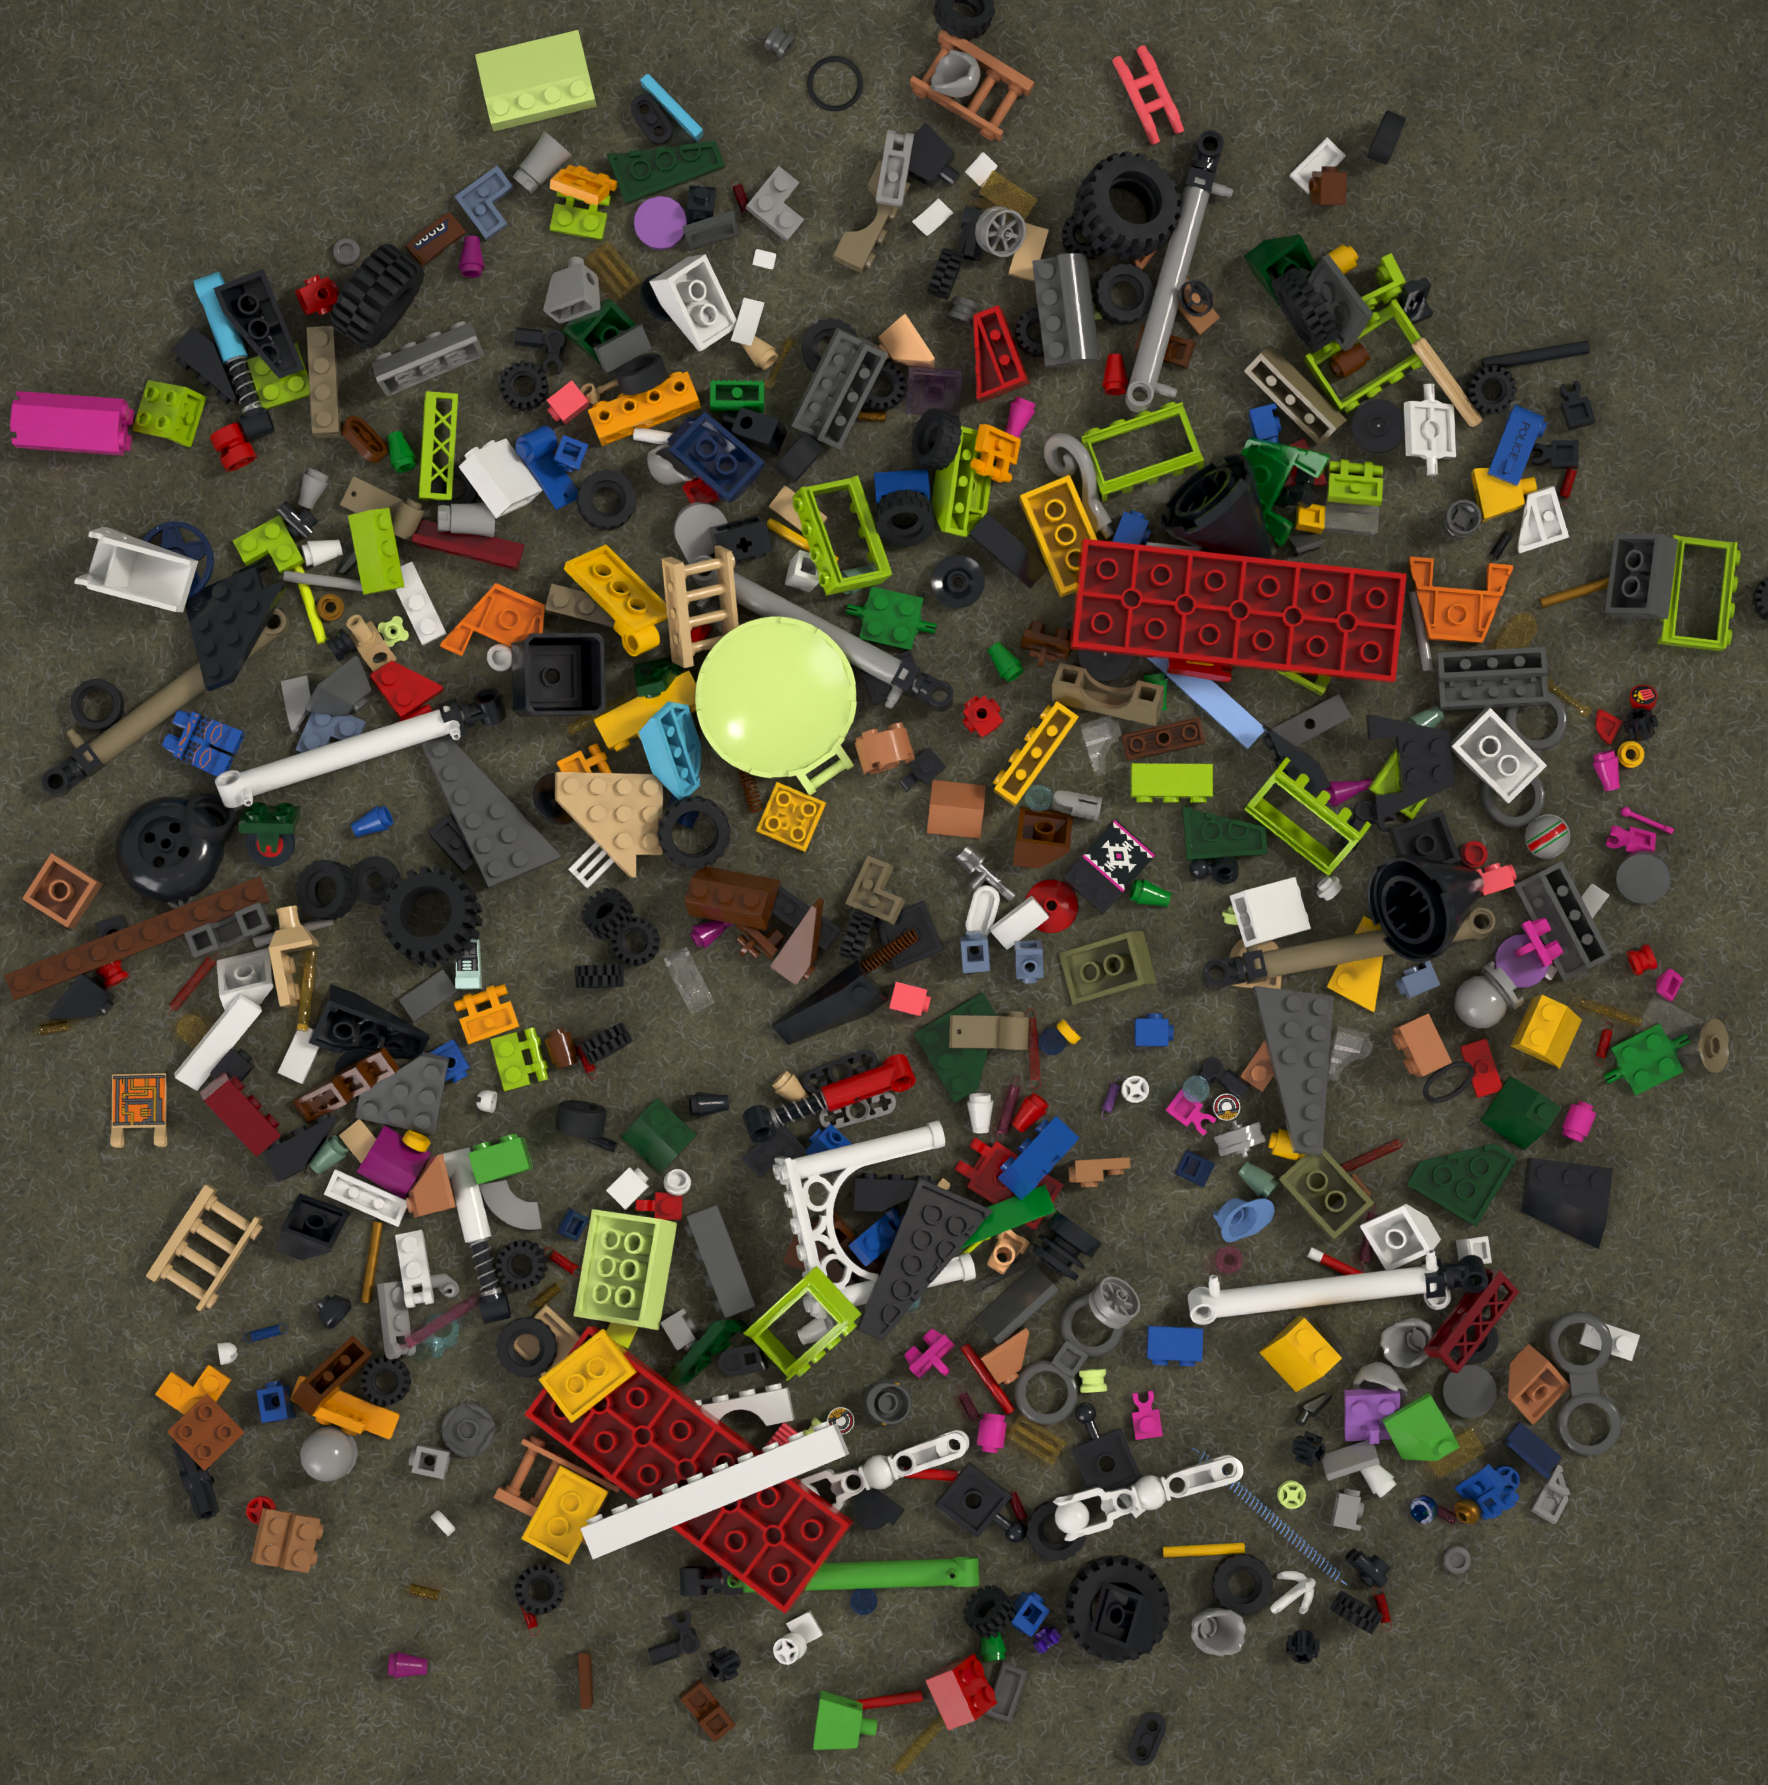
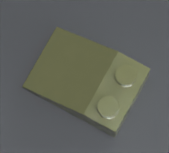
[1059,931,1157,1005]
[1279,1148,1374,1243]

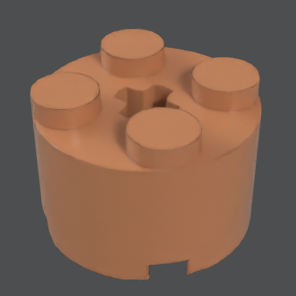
[855,722,915,775]

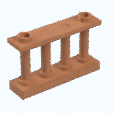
[910,30,1034,141]
[494,1436,621,1545]

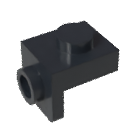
[687,186,716,225]
[1398,277,1433,324]

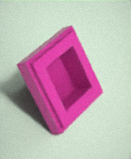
[1656,968,1684,1002]

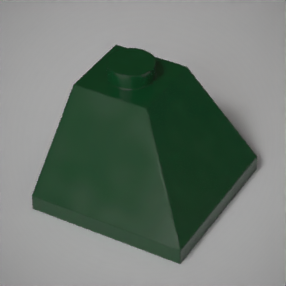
[1244,234,1316,306]
[562,299,636,366]
[1480,1076,1562,1151]

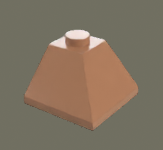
[406,1154,456,1218]
[980,1326,1029,1385]
[1508,1344,1570,1425]

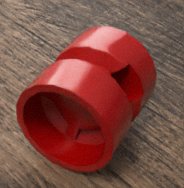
[209,422,257,472]

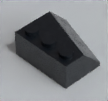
[1521,1158,1613,1249]

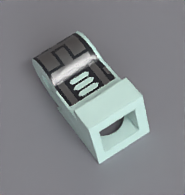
[455,939,482,989]

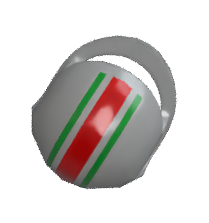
[1525,814,1570,859]

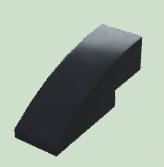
[969,513,1047,589]

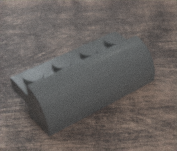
[1032,253,1100,368]
[789,328,888,450]
[1436,647,1549,710]
[1515,861,1612,981]

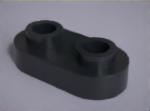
[631,95,673,145]
[1128,1712,1166,1766]

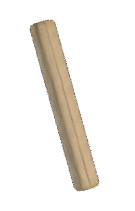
[1412,337,1482,427]

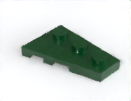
[634,656,683,699]
[1182,807,1268,861]
[666,1320,749,1386]

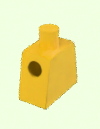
[1471,468,1537,522]

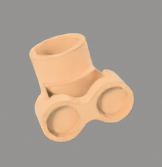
[987,1230,1030,1274]

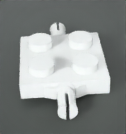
[1404,384,1456,476]

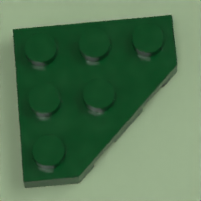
[914,993,997,1103]
[1405,1143,1518,1227]

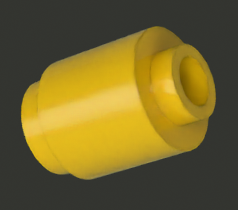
[1317,244,1358,275]
[1268,1128,1306,1161]

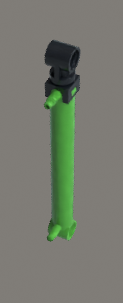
[679,1557,980,1596]

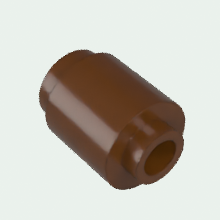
[1328,342,1370,379]
[544,1028,578,1070]

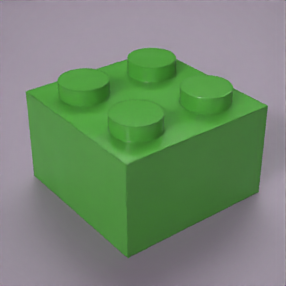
[468,1134,534,1184]

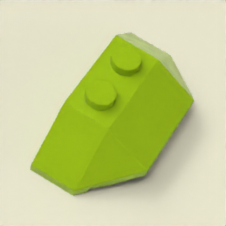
[931,426,994,537]

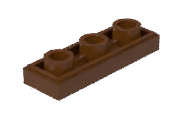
[1121,717,1205,761]

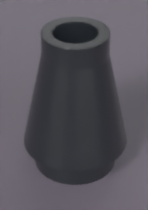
[689,1092,729,1119]

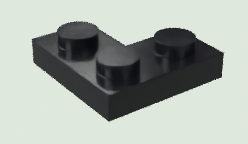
[742,1125,807,1179]

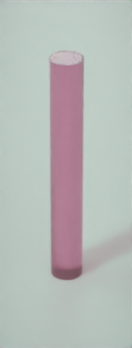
[404,1296,478,1349]

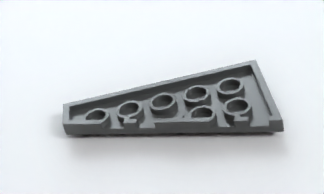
[421,734,562,890]
[1252,986,1333,1156]

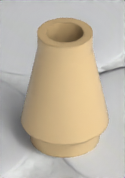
[740,336,778,370]
[771,1070,809,1103]

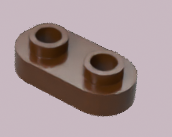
[341,416,388,463]

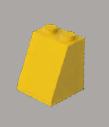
[1511,995,1582,1069]
[1259,1316,1342,1392]

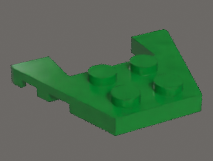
[1241,437,1331,546]

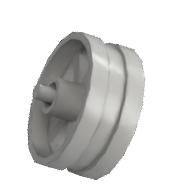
[975,206,1026,257]
[1214,1120,1266,1158]
[1088,1276,1140,1329]

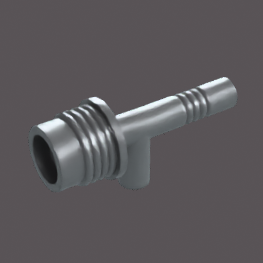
[955,843,1016,901]

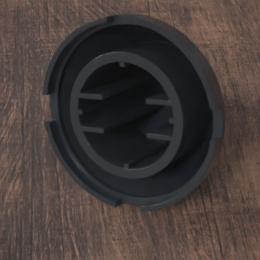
[1160,454,1272,559]
[1367,854,1484,962]

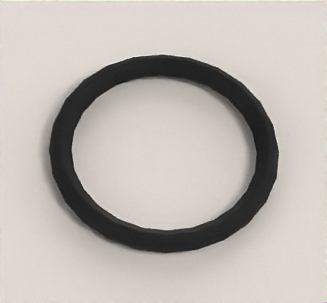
[807,56,863,111]
[1423,1061,1474,1103]

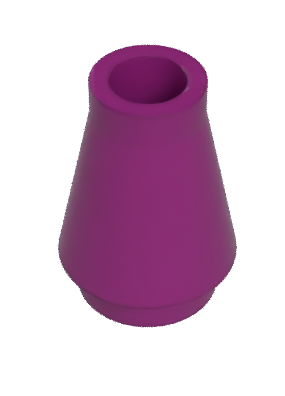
[458,236,485,278]
[387,1651,428,1679]

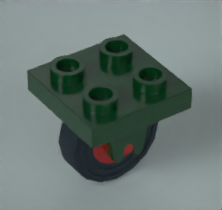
[239,802,301,867]

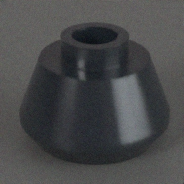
[317,1294,352,1329]

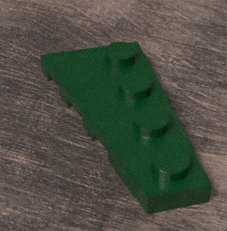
[607,141,725,205]

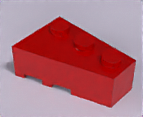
[973,305,1030,403]

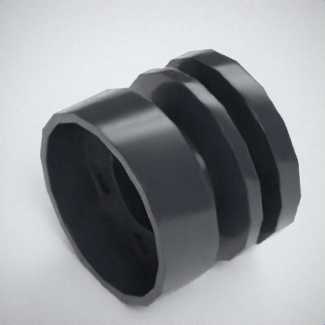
[1030,1211,1102,1281]

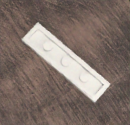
[174,994,262,1091]

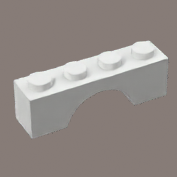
[695,1383,795,1426]

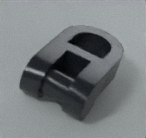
[718,1343,769,1376]

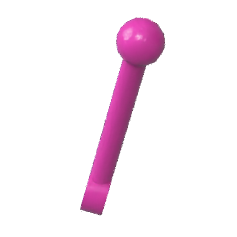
[1621,807,1674,835]

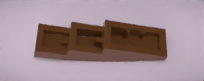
[293,1047,399,1123]

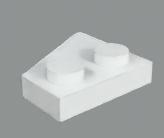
[1517,485,1569,553]

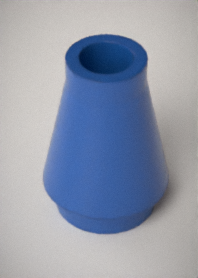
[351,805,394,838]

